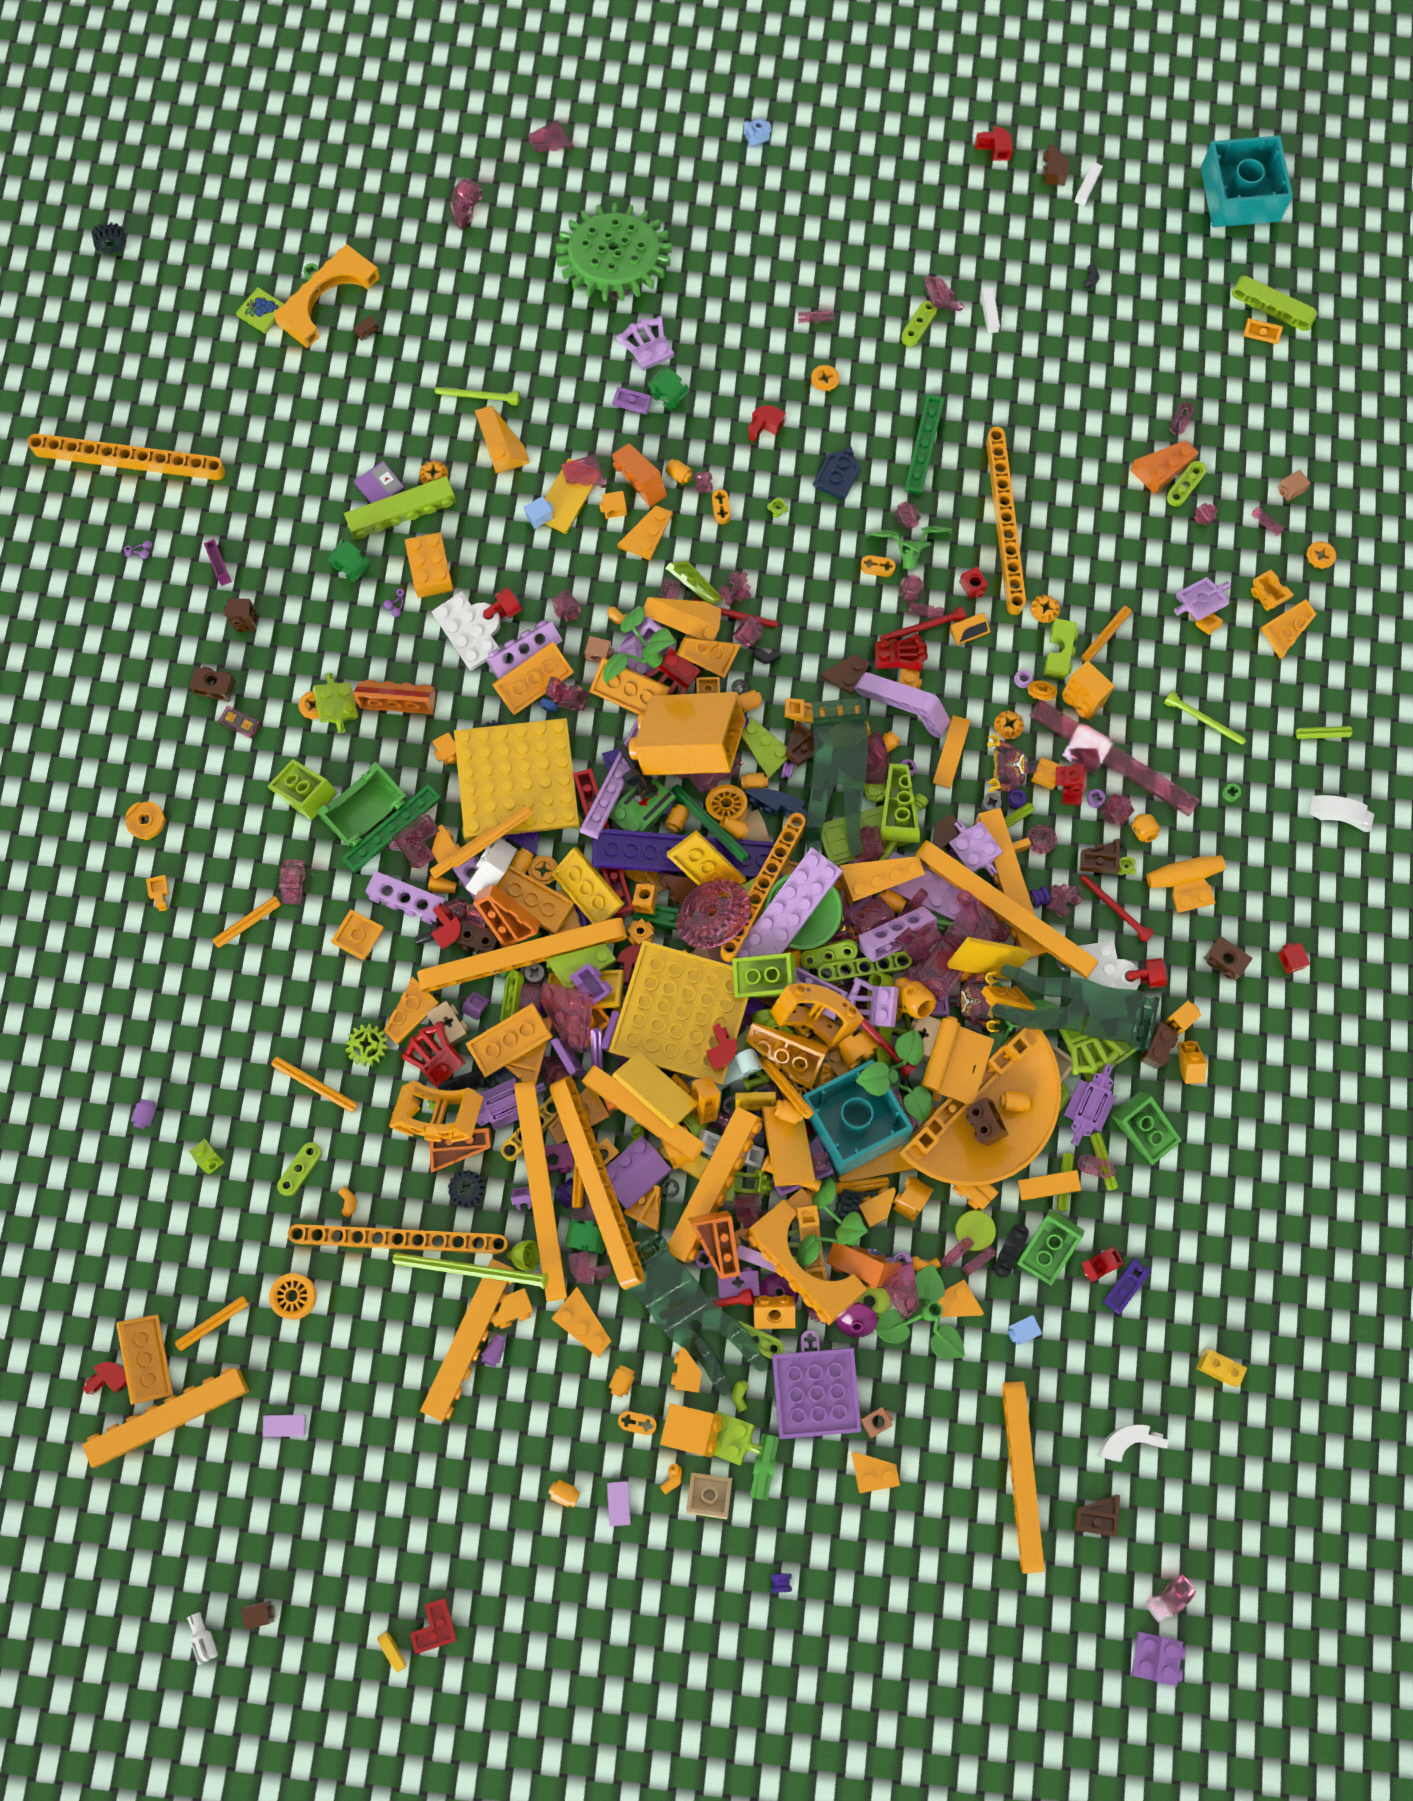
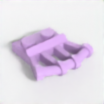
[616,316,674,371]
[616,617,674,675]
[847,977,899,1033]

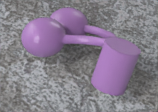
[124,541,152,559]
[383,589,405,617]

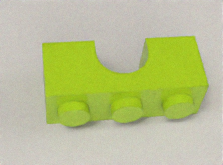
[1043,618,1079,680]

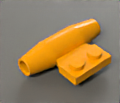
[1146,855,1226,913]

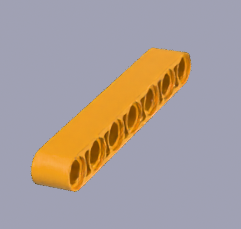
[581,1065,706,1162]

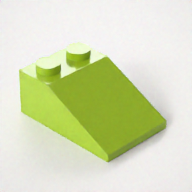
[267,759,337,820]
[732,953,797,998]

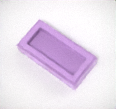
[263,1415,306,1437]
[607,1481,631,1526]

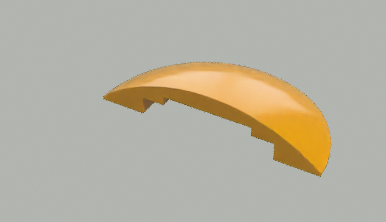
[898,1019,1061,1186]

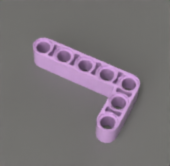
[854,672,951,738]

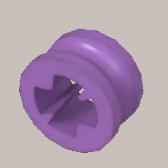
[901,759,916,777]
[781,761,794,780]
[1087,789,1105,808]
[696,1250,712,1269]

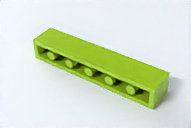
[344,476,456,540]

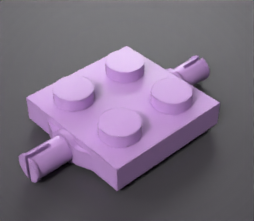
[1174,577,1231,621]
[949,820,1003,877]

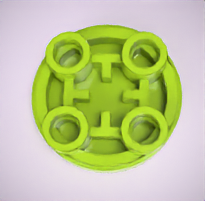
[955,1210,996,1251]

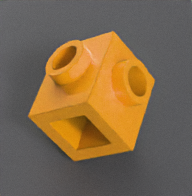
[627,919,655,946]

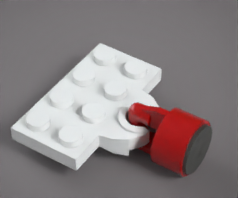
[431,587,523,671]
[1079,941,1168,1021]

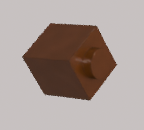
[241,1601,276,1630]

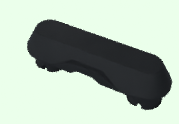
[438,1069,492,1091]
[994,1224,1029,1278]

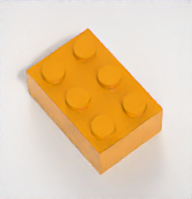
[405,532,454,598]
[1061,660,1115,721]

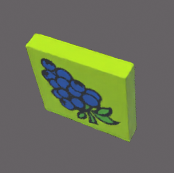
[236,287,284,334]

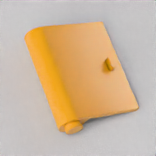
[920,1016,994,1105]

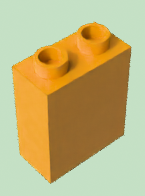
[629,692,746,775]

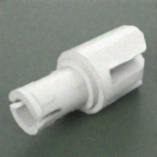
[187,1612,218,1665]

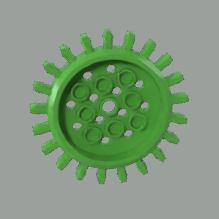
[556,203,672,301]

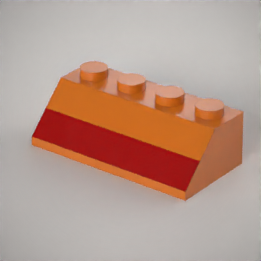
[354,680,436,715]

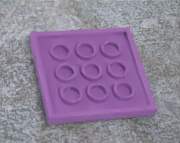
[772,1347,861,1439]

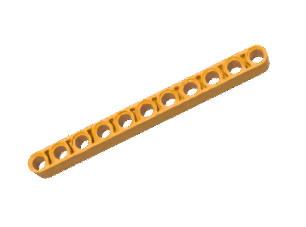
[986,427,1026,615]
[27,434,226,480]
[914,840,1099,979]
[417,918,627,992]
[550,1076,645,1290]
[514,1080,567,1302]
[288,1224,509,1254]

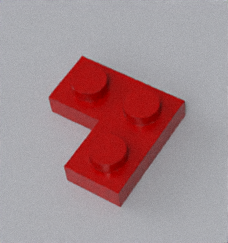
[410,1598,457,1655]

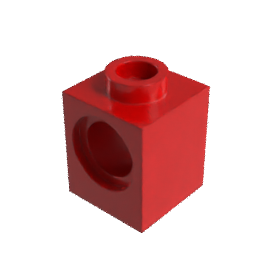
[959,566,988,599]
[1278,942,1310,974]

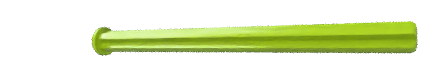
[393,1253,548,1289]

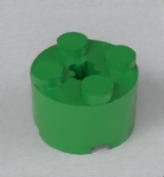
[648,367,689,411]
[327,539,371,583]
[565,1219,606,1254]

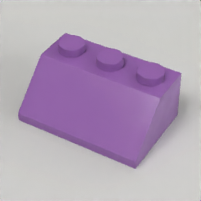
[606,1135,672,1211]

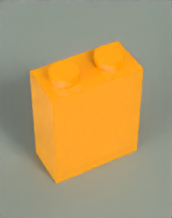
[660,1403,722,1458]

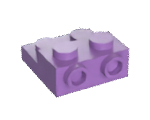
[1131,1631,1186,1686]

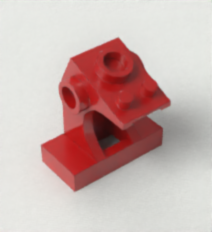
[1055,763,1087,806]

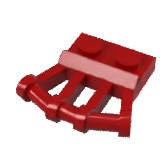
[875,633,928,671]
[644,648,701,695]
[401,1021,466,1088]

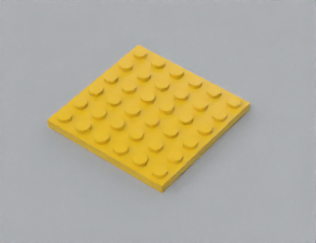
[454,718,579,840]
[609,940,749,1086]

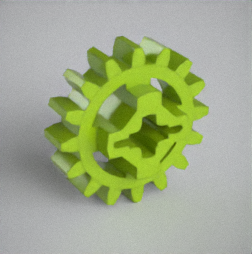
[345,1024,389,1067]

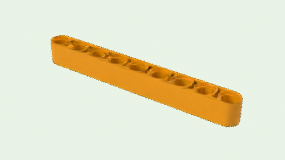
[720,813,806,962]
[1002,1381,1044,1574]

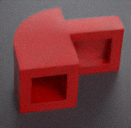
[975,126,1013,161]
[748,405,786,442]
[431,902,461,950]
[617,945,641,986]
[706,1023,737,1072]
[1081,1246,1124,1282]
[82,1362,127,1395]

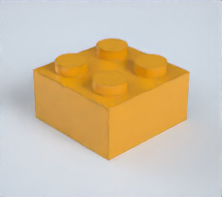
[696,677,720,694]
[1031,757,1062,790]

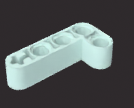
[687,1049,763,1091]

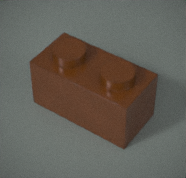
[353,316,379,341]

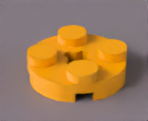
[125,801,166,840]

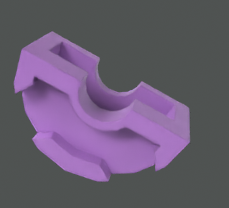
[569,963,613,1007]

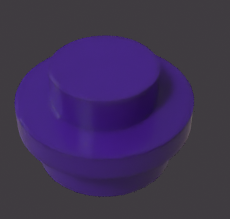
[1007,790,1026,808]

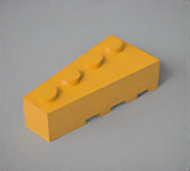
[838,856,925,902]

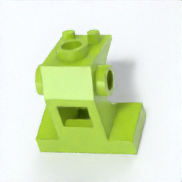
[725,1169,773,1203]

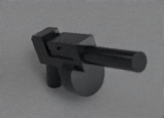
[618,744,658,802]

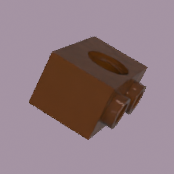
[189,667,236,702]
[1203,936,1253,981]

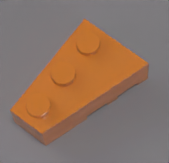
[1130,440,1199,495]
[612,443,667,508]
[473,884,541,948]
[429,1128,492,1173]
[688,1210,740,1279]
[826,1242,903,1289]

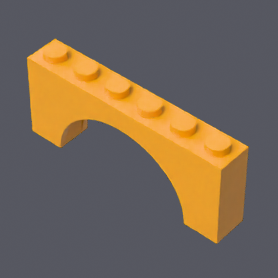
[274,244,380,348]
[746,1199,867,1326]

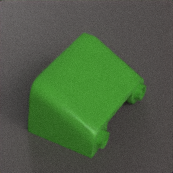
[317,761,406,847]

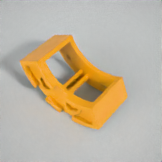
[770,983,864,1049]
[389,1080,483,1142]

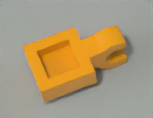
[146,875,170,912]

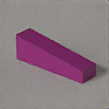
[204,539,232,586]

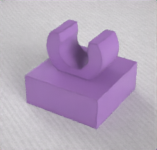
[511,1186,532,1211]

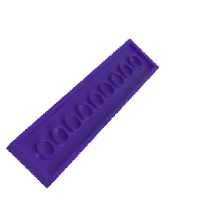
[592,829,783,880]

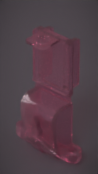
[913,890,1010,1001]

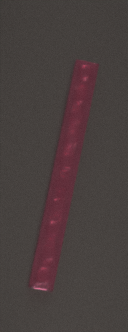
[1029,700,1200,817]

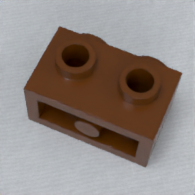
[224,599,258,633]
[455,920,499,955]
[1139,1022,1179,1069]
[965,1097,1009,1146]

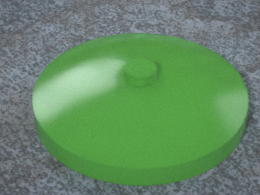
[765,873,843,950]

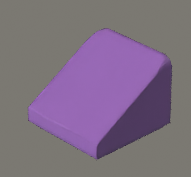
[462,991,490,1020]

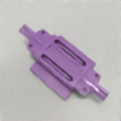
[1063,1063,1116,1146]
[477,1078,546,1130]

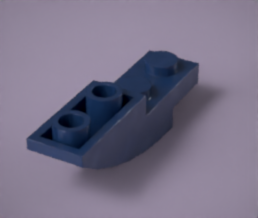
[745,788,818,829]

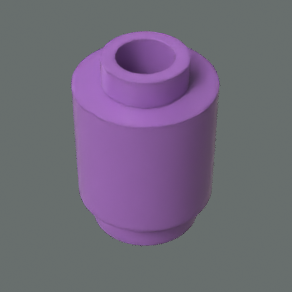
[131,1099,156,1129]

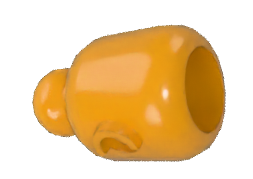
[894,977,936,1019]

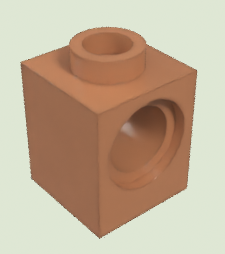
[1277,470,1311,501]
[585,636,614,663]
[860,1407,893,1438]

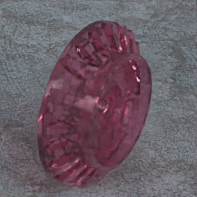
[676,879,751,949]

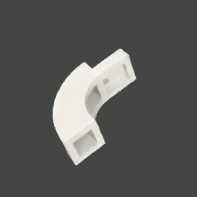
[1309,795,1374,832]
[698,1130,765,1168]
[1097,1425,1169,1462]

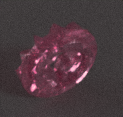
[1026,824,1057,854]

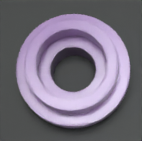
[1014,670,1033,688]

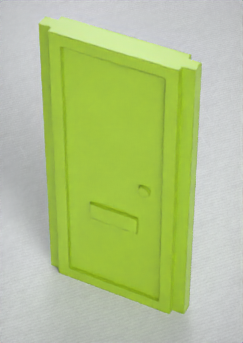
[816,805,911,866]

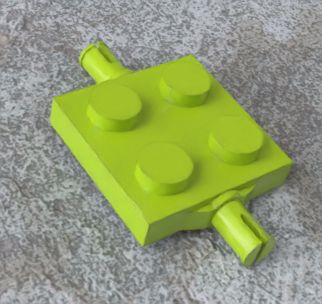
[313,672,358,733]
[713,1411,763,1466]

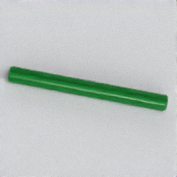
[671,784,749,862]

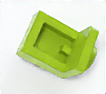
[189,1139,224,1175]

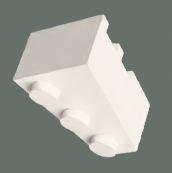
[465,838,517,895]

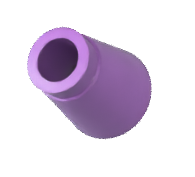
[481,1335,506,1367]

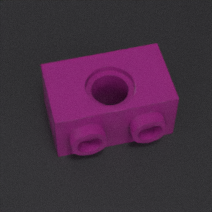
[545,1143,574,1176]

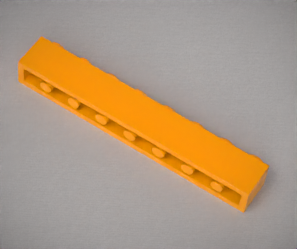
[975,808,1047,960]
[664,1106,763,1263]
[420,1258,515,1422]
[82,1367,250,1468]

